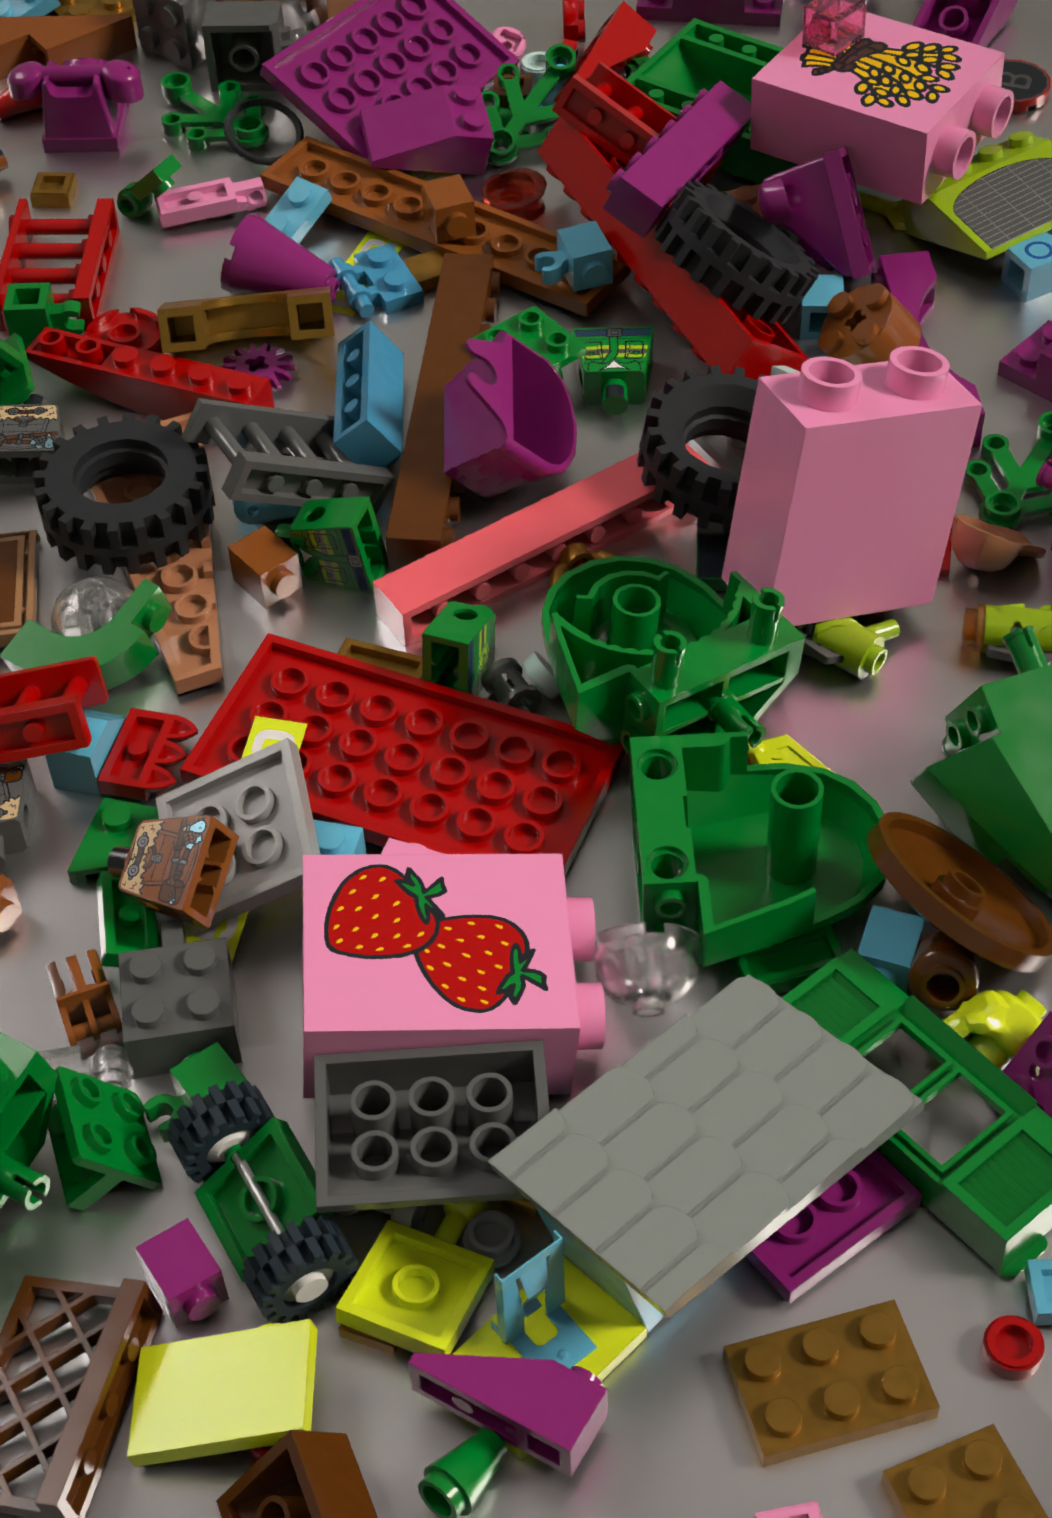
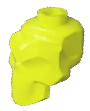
[942,989,1047,1071]

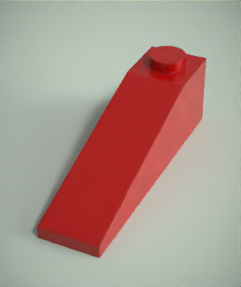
[554,1,657,102]

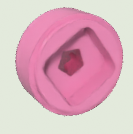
[492,26,526,60]

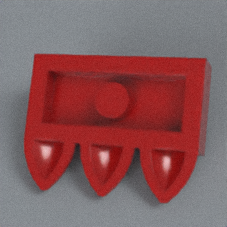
[562,0,586,43]
[97,708,198,801]

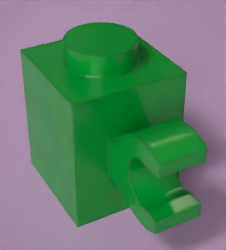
[3,282,85,350]
[143,1042,249,1143]

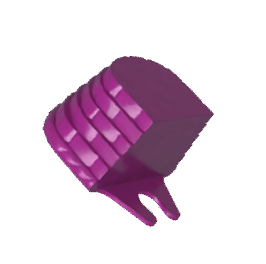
[444,330,577,498]

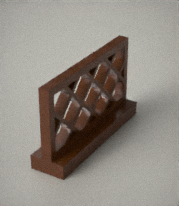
[0,1275,163,1518]

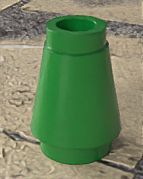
[418,1428,508,1518]

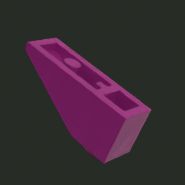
[408,1353,608,1477]

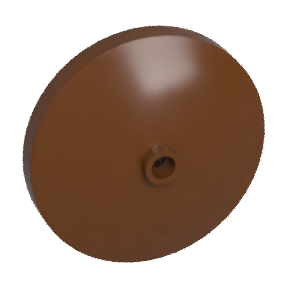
[867,812,1052,973]

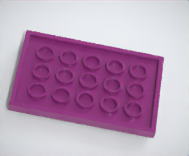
[260,0,520,159]

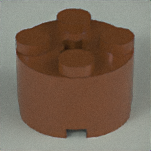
[818,283,921,365]

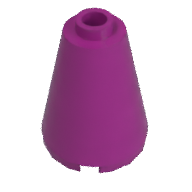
[220,214,340,303]

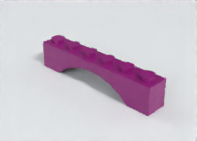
[871,251,985,448]

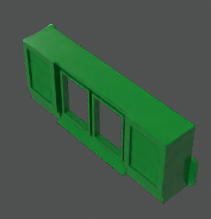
[782,948,1052,1280]

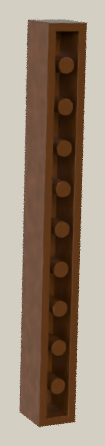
[385,253,502,571]

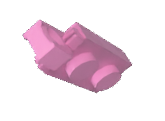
[154,177,267,228]

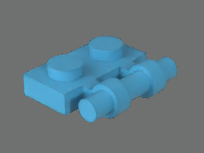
[328,244,424,318]

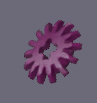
[220,343,296,390]

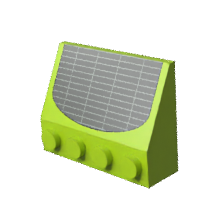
[902,131,1052,260]

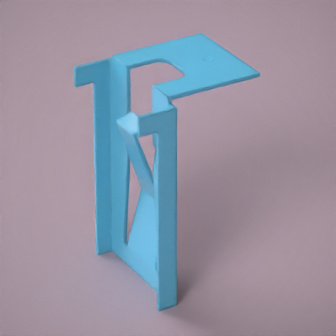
[491,1230,597,1368]

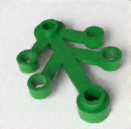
[481,44,576,166]
[161,72,270,151]
[963,411,1052,530]

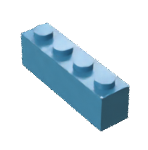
[333,320,404,468]

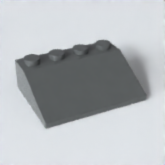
[314,1040,550,1213]

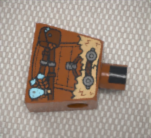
[107,815,239,929]

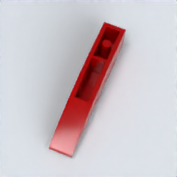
[25,327,275,420]

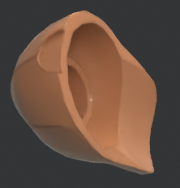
[951,514,1046,573]

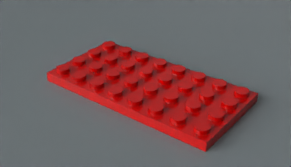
[180,633,626,876]

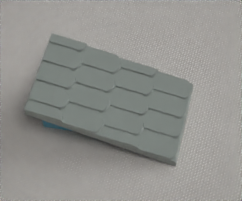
[488,974,925,1332]

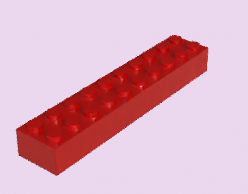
[537,116,809,380]

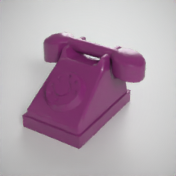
[7,58,144,153]
[758,146,877,279]

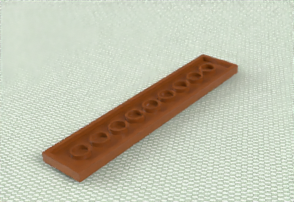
[260,136,631,317]

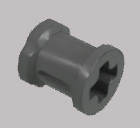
[481,657,542,713]

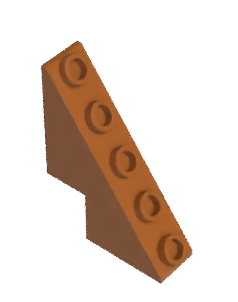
[0,14,138,80]

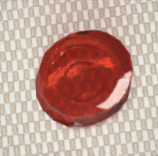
[480,168,547,222]

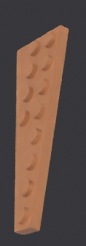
[90,412,223,694]

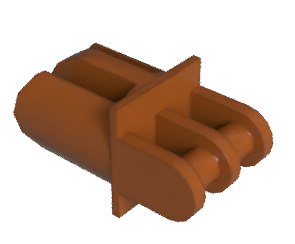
[46,949,123,1049]

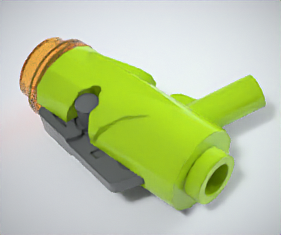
[962,603,1052,665]
[794,617,900,679]

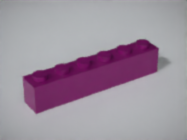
[603,80,751,238]

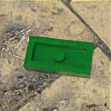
[96,871,158,968]

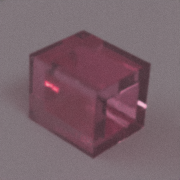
[802,0,867,57]

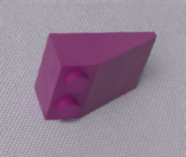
[912,0,1018,47]
[359,85,494,175]

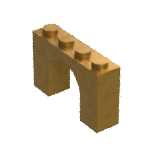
[157,286,334,353]

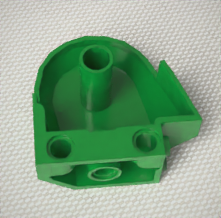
[629,731,886,967]

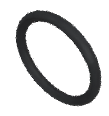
[224,98,304,166]

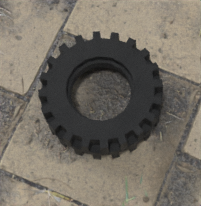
[654,180,819,324]
[637,366,766,533]
[33,413,216,575]

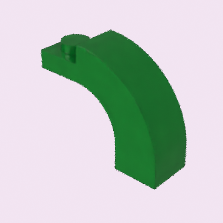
[0,578,172,691]

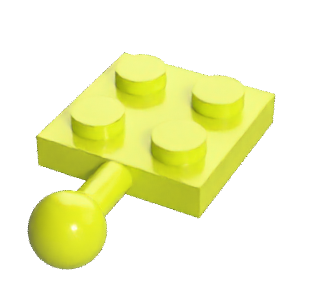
[335,1201,495,1355]

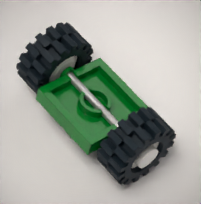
[167,1080,359,1324]

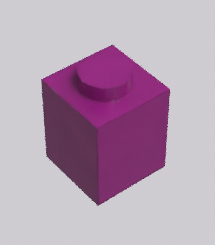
[135,1218,229,1329]

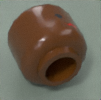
[908,931,981,1012]

